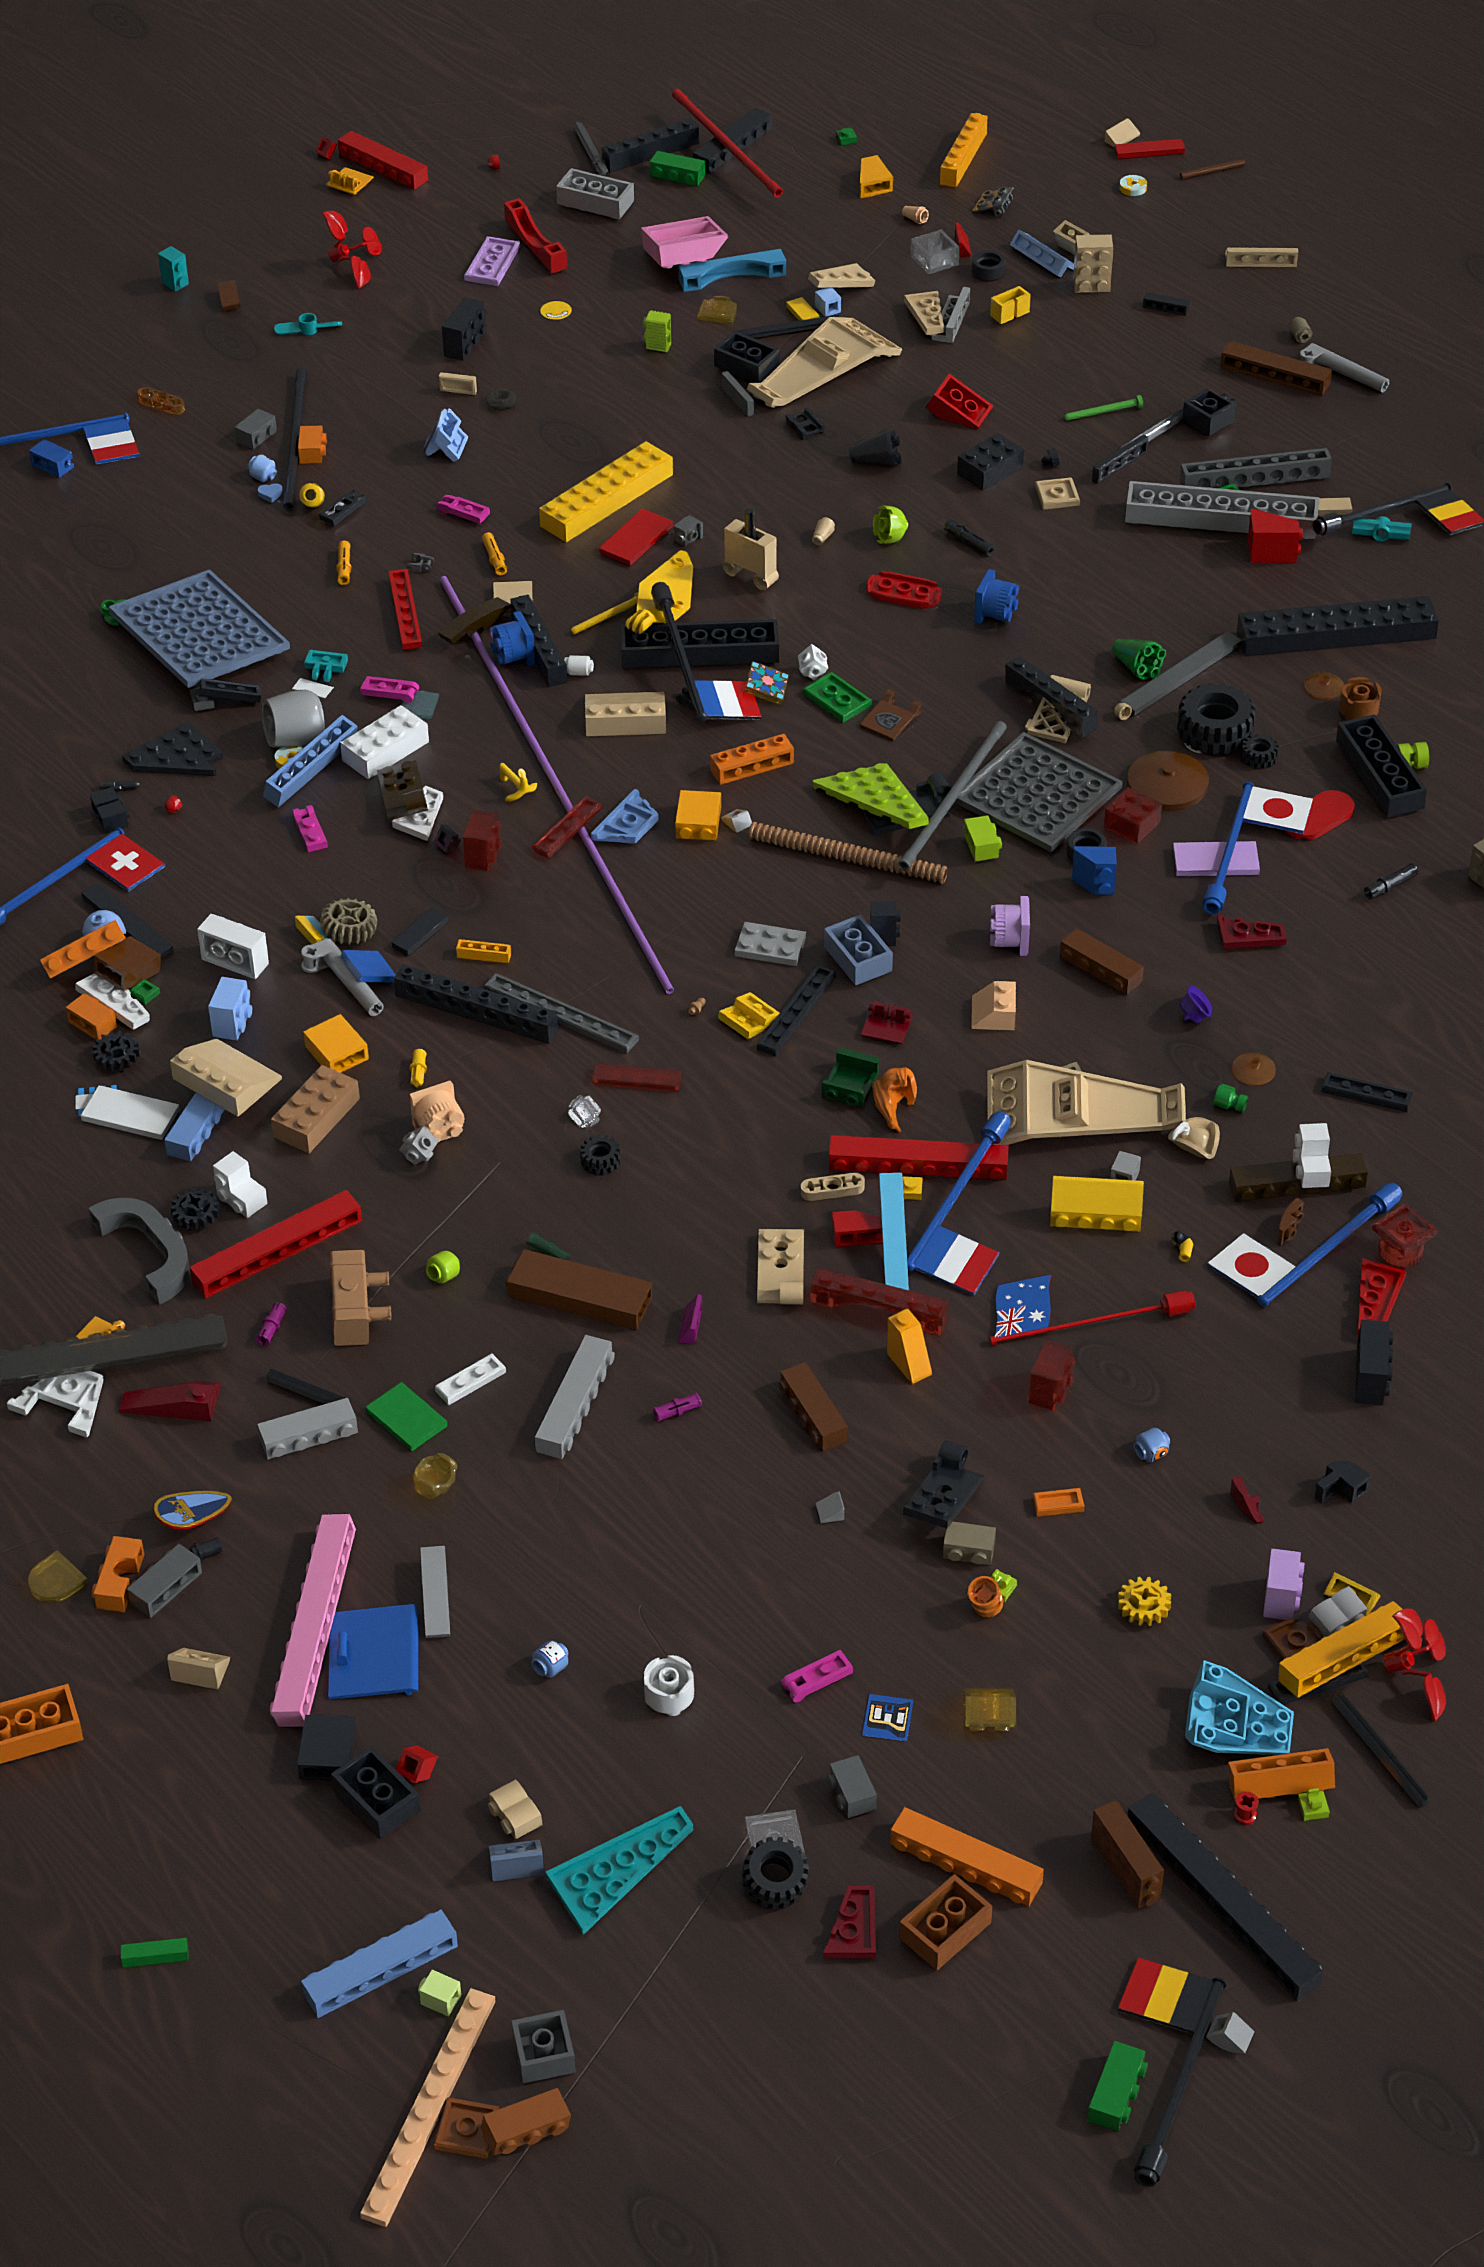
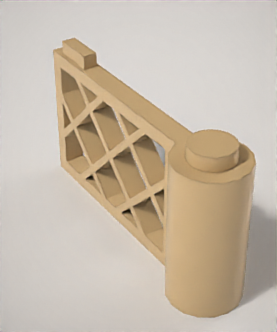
[1025,675,1091,744]

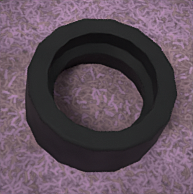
[972,250,1005,281]
[1067,828,1107,861]

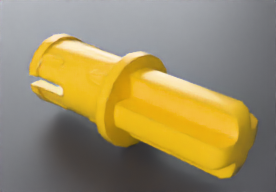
[409,1049,427,1088]

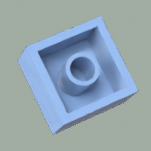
[208,977,252,1041]

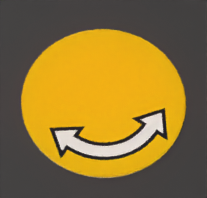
[541,301,572,320]

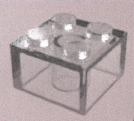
[911,229,959,274]

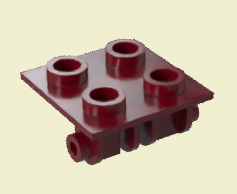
[861,1001,913,1044]

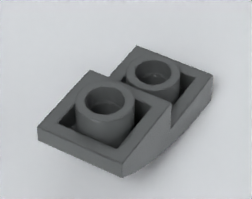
[189,683,215,711]

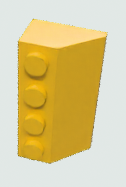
[1050,1176,1144,1231]

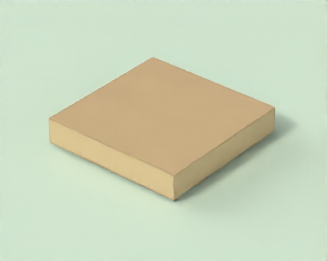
[1035,478,1080,510]
[493,581,533,612]

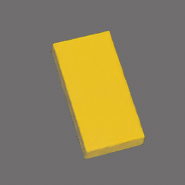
[786,297,819,321]

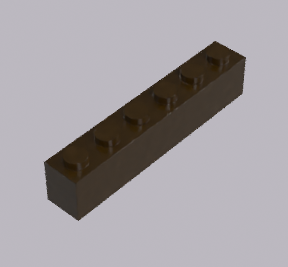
[1229,1153,1368,1202]

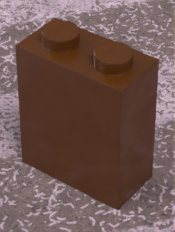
[93,936,161,991]

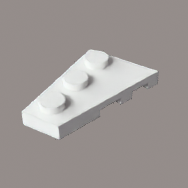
[392,786,443,841]

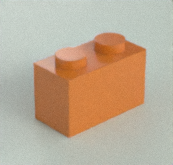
[298,426,327,464]
[66,993,117,1040]

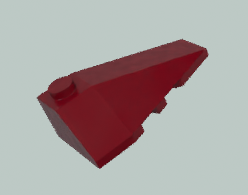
[119,1381,221,1422]

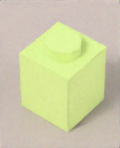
[418,1970,461,2017]

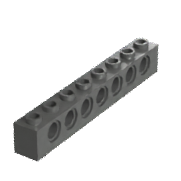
[1180,448,1332,489]

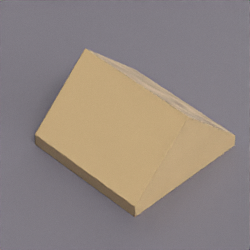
[167,1648,230,1689]

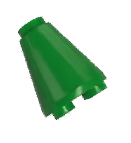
[1112,639,1166,680]

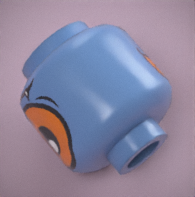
[1134,1427,1170,1462]

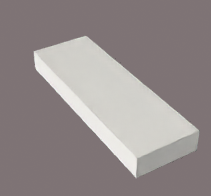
[435,1354,506,1405]

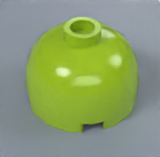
[873,505,908,544]

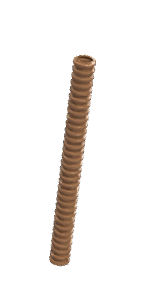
[749,822,948,884]

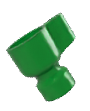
[1213,1084,1249,1113]

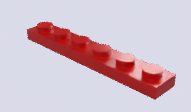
[389,569,422,650]

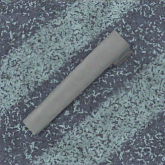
[1300,343,1389,393]
[301,939,384,1016]

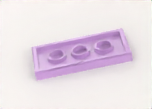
[464,236,520,286]
[1173,841,1260,876]

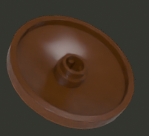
[1127,751,1209,811]

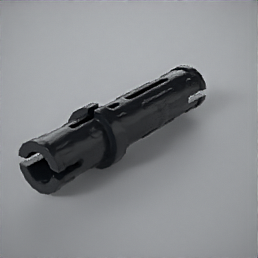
[944,519,995,556]
[1364,863,1419,900]

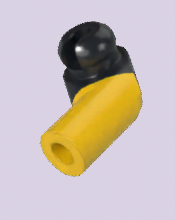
[1171,1230,1193,1262]

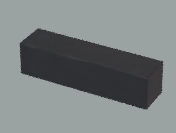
[1143,292,1190,316]

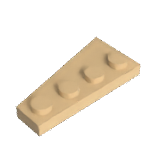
[808,263,876,288]
[904,291,944,335]

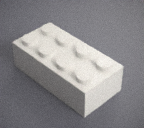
[340,705,429,780]

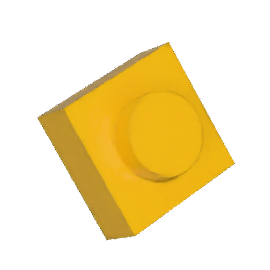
[902,1177,922,1200]

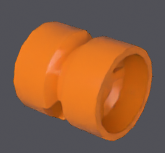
[968,1576,1004,1618]

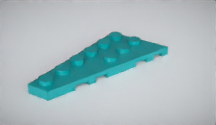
[546,1806,693,1935]

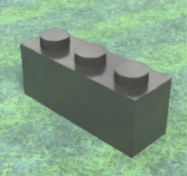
[127,1544,202,1618]

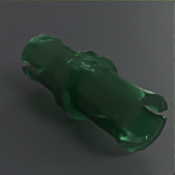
[527,1233,571,1261]

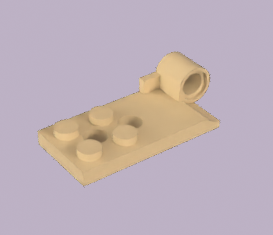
[757,1229,804,1305]

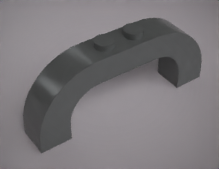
[88,1198,190,1305]

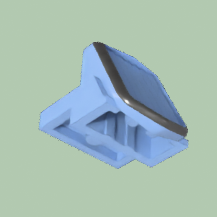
[424,408,468,462]

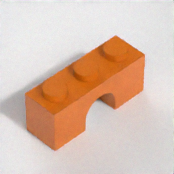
[92,1536,145,1612]

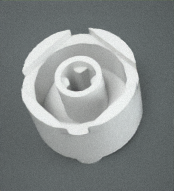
[644,1655,694,1716]

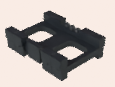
[785,407,825,440]

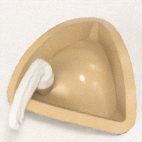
[1168,1117,1220,1159]

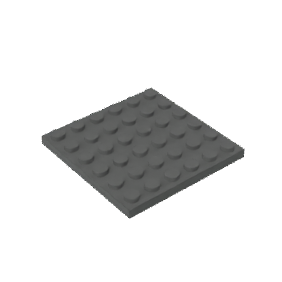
[954,732,1123,852]

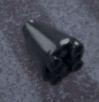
[849,428,902,466]

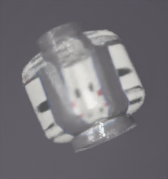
[568,1095,601,1128]

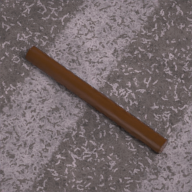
[1180,159,1245,179]

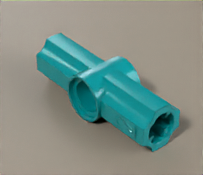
[1352,516,1411,542]

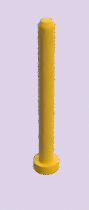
[570,592,638,635]

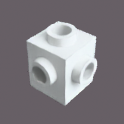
[798,644,828,680]

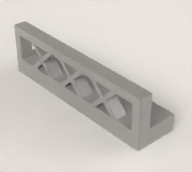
[932,287,970,343]

